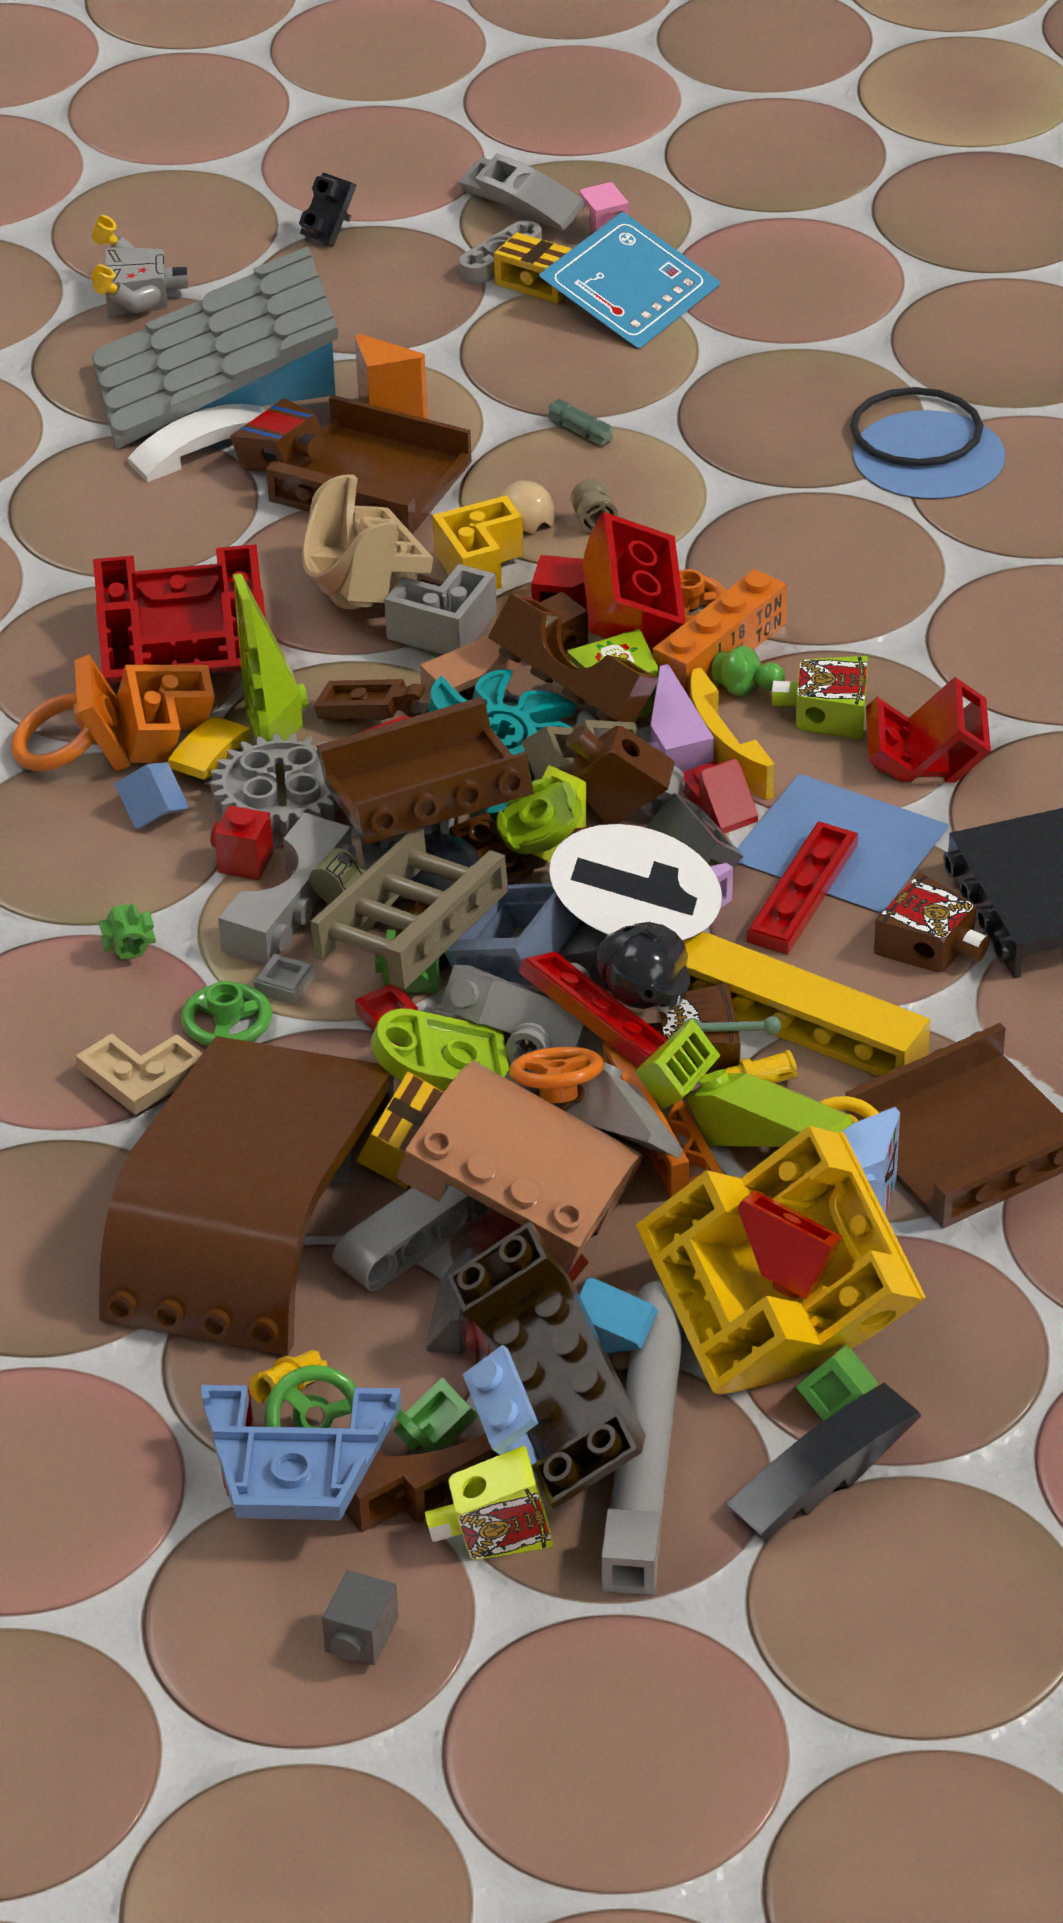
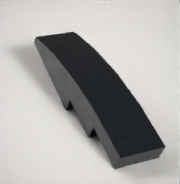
[726,1382,921,1543]

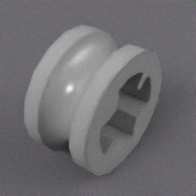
[505,1022,551,1063]

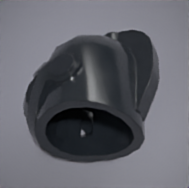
[596,922,690,1010]

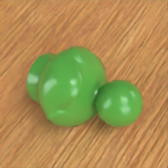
[711,645,785,696]

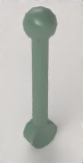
[683,1016,781,1035]

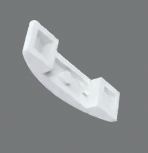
[128,404,266,482]

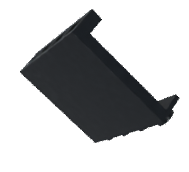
[943,808,1063,979]

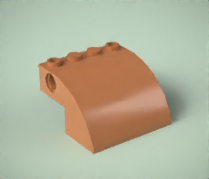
[397,1060,643,1274]

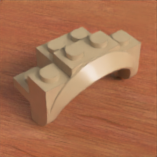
[302,475,433,610]

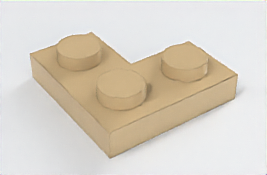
[76,1033,202,1115]

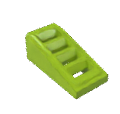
[635,1018,720,1109]

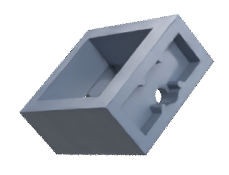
[444,883,582,985]

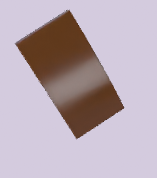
[449,812,534,884]

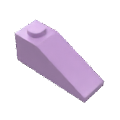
[649,664,714,772]

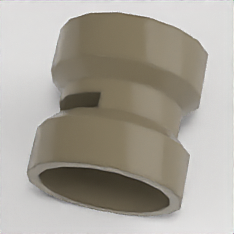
[570,479,618,533]

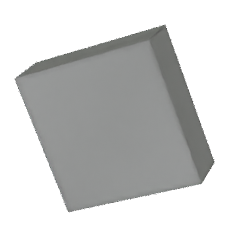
[254,954,315,1005]

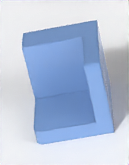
[114,762,189,829]

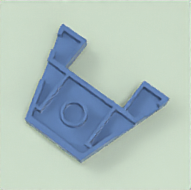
[201,1385,402,1520]

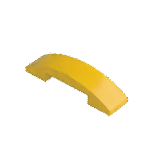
[691,667,775,800]

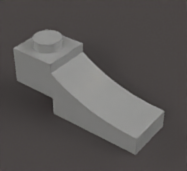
[439,965,589,1048]

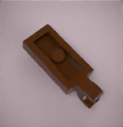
[313,679,429,721]

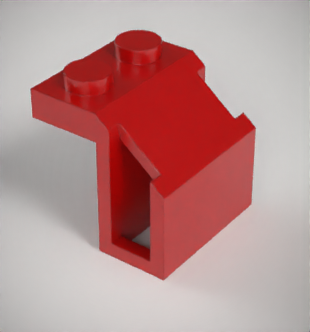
[866,677,991,783]

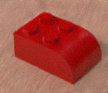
[583,512,686,653]

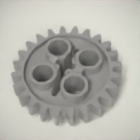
[210,733,343,837]

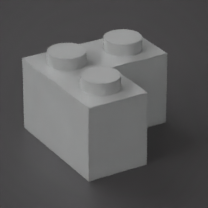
[385,564,497,655]

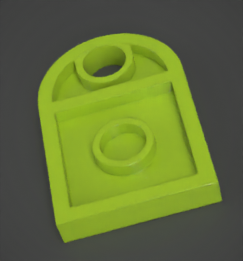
[371,1009,509,1092]

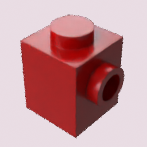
[210,805,274,880]

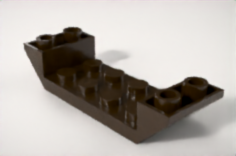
[447,1221,646,1509]

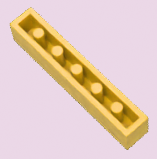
[683,931,931,1077]

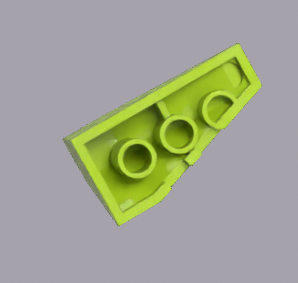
[233,574,308,743]
[686,1069,853,1147]

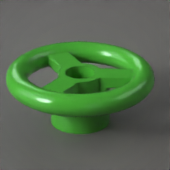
[181,981,272,1047]
[264,1365,357,1428]

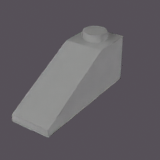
[557,1062,683,1158]

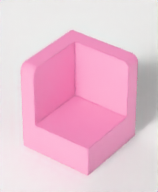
[580,182,629,235]

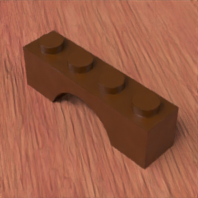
[488,593,659,722]

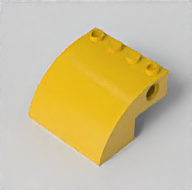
[636,1126,926,1394]

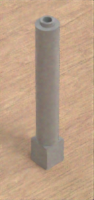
[601,1281,684,1595]

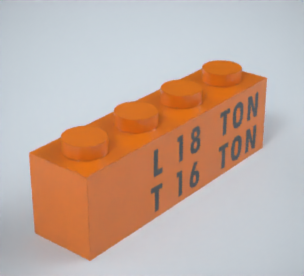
[653,569,787,700]

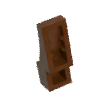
[345,1433,499,1532]

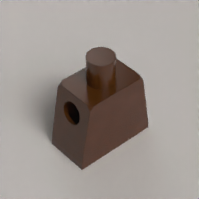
[566,725,675,825]

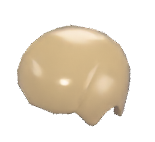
[496,480,556,535]

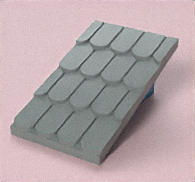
[92,246,338,450]

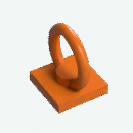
[11,654,131,772]

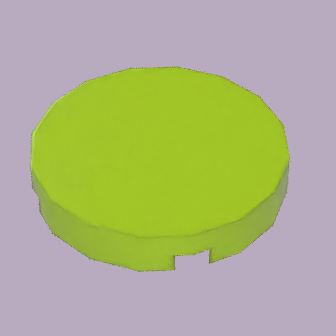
[496,778,582,854]

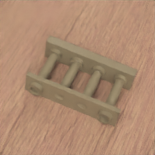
[310,828,508,990]

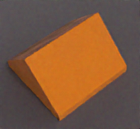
[355,334,428,419]

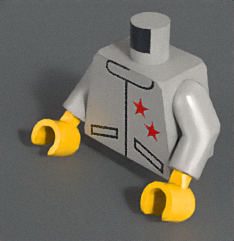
[91,215,189,317]

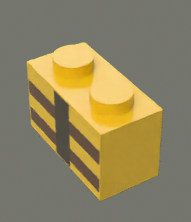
[494,232,572,304]
[356,1072,444,1189]

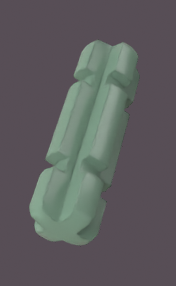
[548,399,613,446]

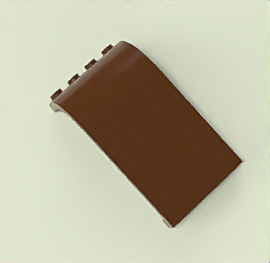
[99,1036,394,1356]

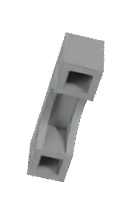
[218,813,356,965]

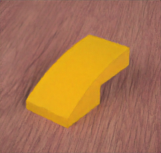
[168,716,251,780]

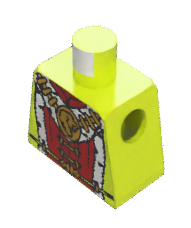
[425,1446,554,1560]

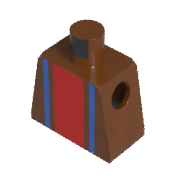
[230,399,326,472]

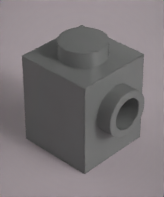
[322,1570,399,1666]

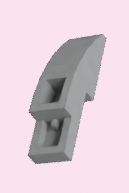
[458,153,586,230]

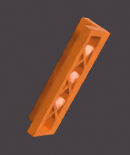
[603,1042,724,1198]

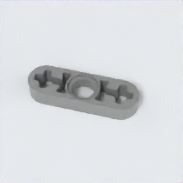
[459,220,542,284]

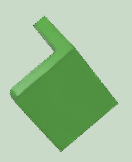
[795,1344,878,1421]

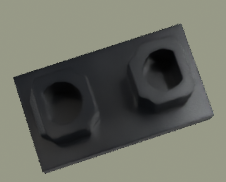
[299,172,357,247]

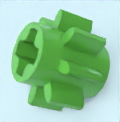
[99,903,156,960]

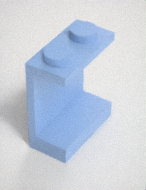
[462,1345,540,1482]

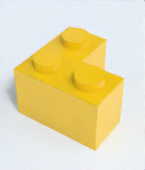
[432,495,524,590]

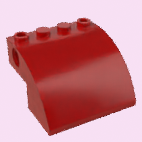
[93,544,266,684]

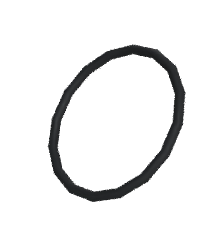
[850,387,984,467]

